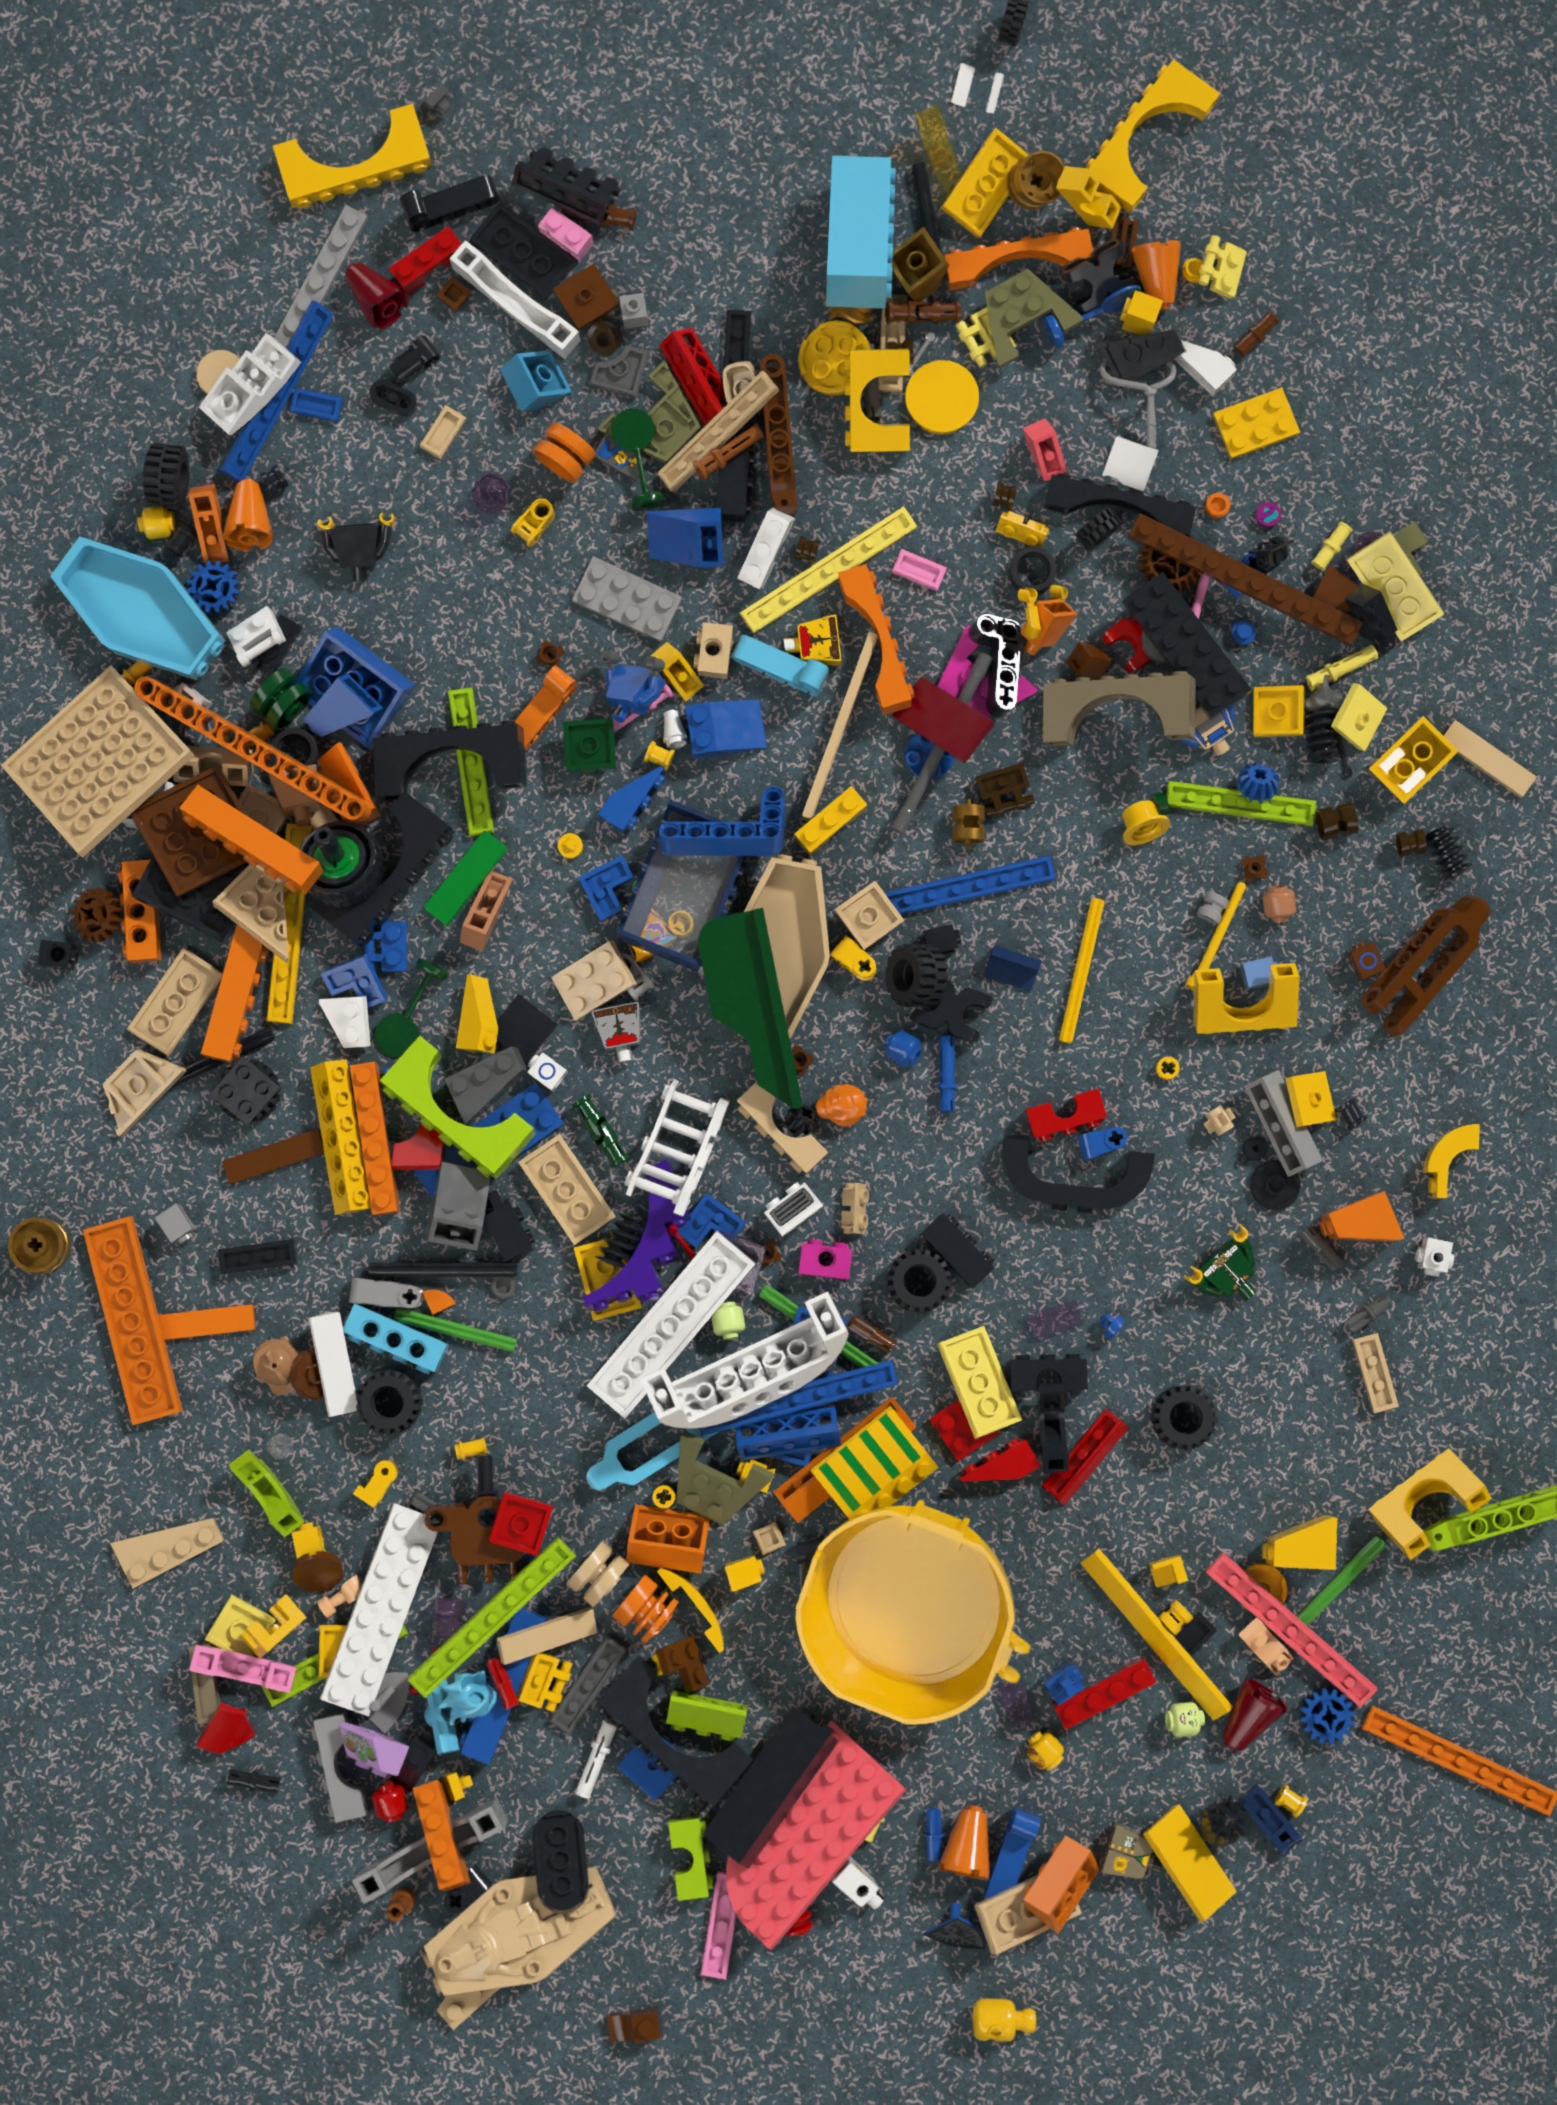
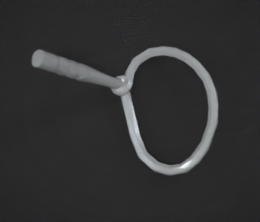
[1099,360,1176,449]

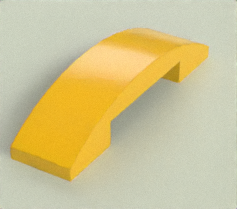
[657,1568,724,1653]

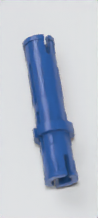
[937,1036,957,1112]

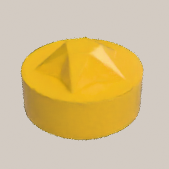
[558,833,583,859]

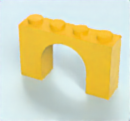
[845,349,910,452]
[1193,963,1300,1034]
[1368,1448,1492,1560]

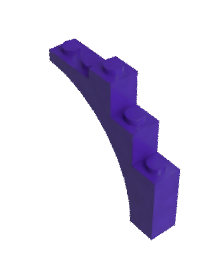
[583,1159,692,1312]

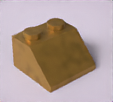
[888,227,949,301]

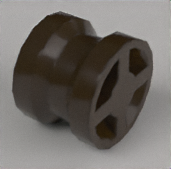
[993,482,1017,510]
[795,536,820,564]

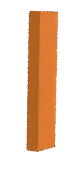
[158,1304,256,1340]

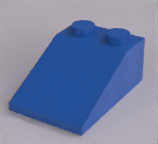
[685,700,767,760]

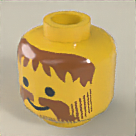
[1026,1731,1064,1771]

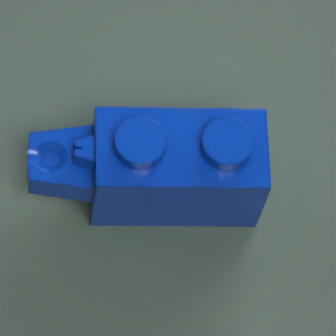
[1040,1661,1085,1705]

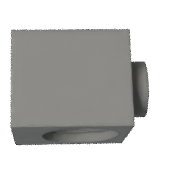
[619,293,649,329]
[155,1204,197,1245]

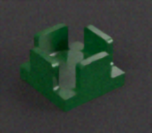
[563,718,617,775]

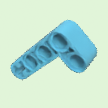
[731,635,829,697]

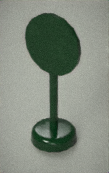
[611,408,665,511]
[374,957,450,1058]

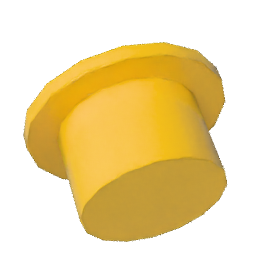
[1122,800,1170,846]

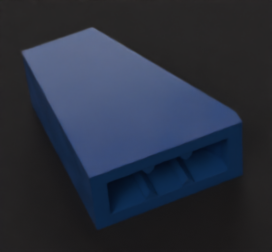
[303,674,383,737]

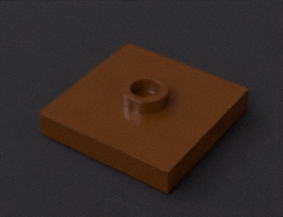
[553,263,620,331]

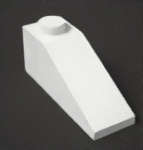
[1174,340,1237,397]

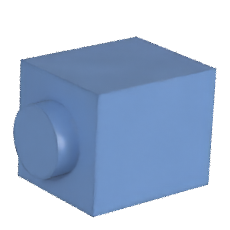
[1239,956,1278,990]

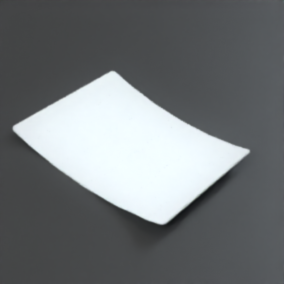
[951,63,1004,113]
[1102,436,1158,491]

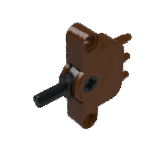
[423,1454,544,1585]

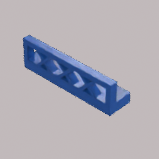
[735,1406,841,1461]

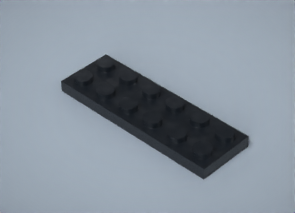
[1122,572,1252,720]

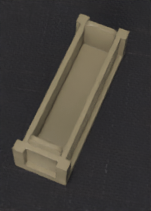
[188,1643,220,1724]

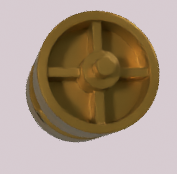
[952,799,985,849]

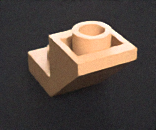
[1238,1617,1294,1676]

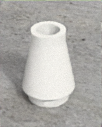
[663,710,688,749]

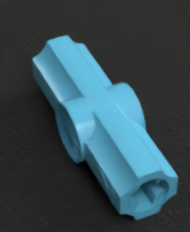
[425,1678,459,1755]

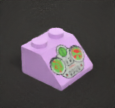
[339,1721,409,1778]

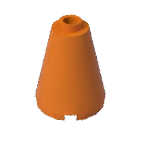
[1131,240,1181,310]
[223,479,273,551]
[938,1805,989,1880]

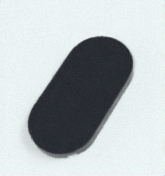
[533,1810,589,1913]

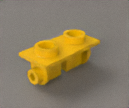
[995,511,1049,548]

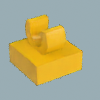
[442,1772,473,1801]

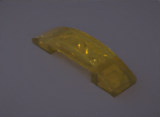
[915,105,962,199]

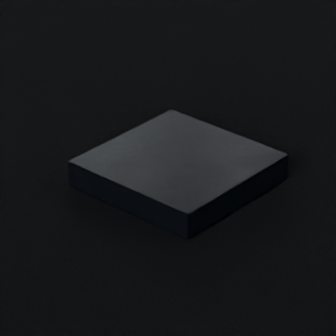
[497,994,558,1064]

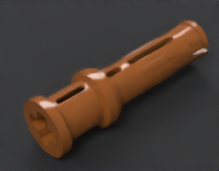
[692,424,764,481]
[387,1887,416,1921]

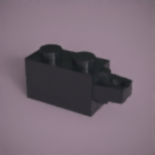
[1345,584,1398,654]
[484,1190,536,1262]

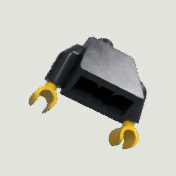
[317,513,395,581]

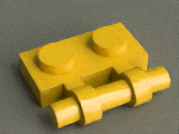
[516,1652,573,1712]

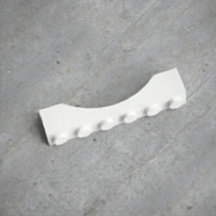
[450,240,580,359]

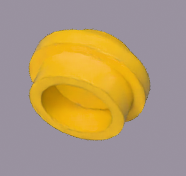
[1182,258,1204,283]

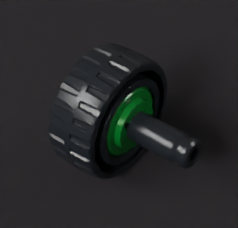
[300,821,384,908]

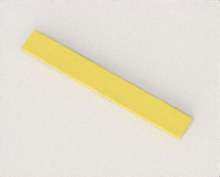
[740,506,917,634]

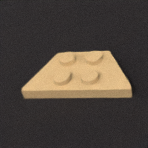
[103,1050,186,1137]

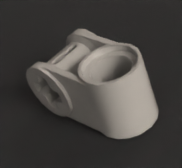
[621,954,655,1002]

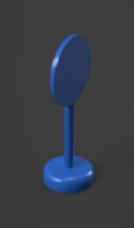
[1043,285,1142,349]

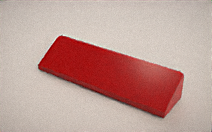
[1041,1409,1129,1506]

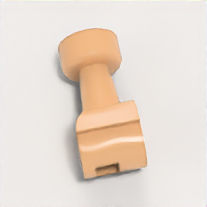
[317,1575,362,1618]

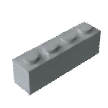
[1244,1070,1323,1177]

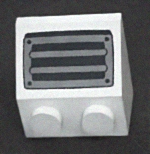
[764,1182,823,1238]

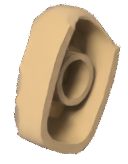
[723,361,757,403]

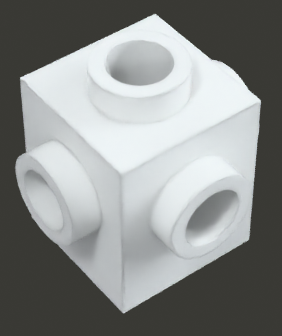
[1415,1238,1454,1277]

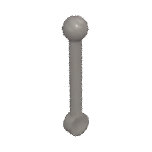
[906,332,935,376]

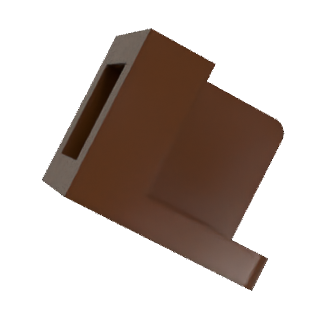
[1066,642,1112,680]

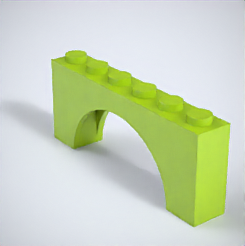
[380,1036,536,1180]

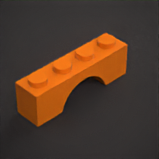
[413,1780,471,1891]

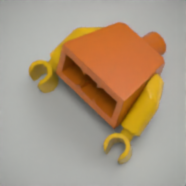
[1018,585,1078,655]

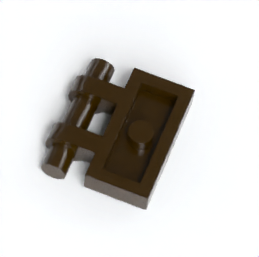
[975,763,1035,818]

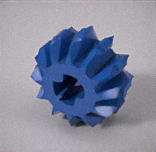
[1237,762,1280,804]

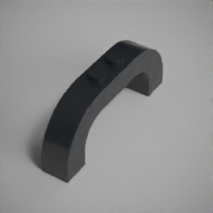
[1001,1138,1155,1214]

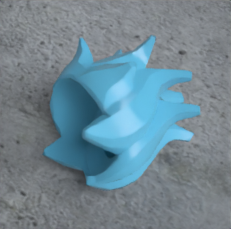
[438,1671,497,1725]

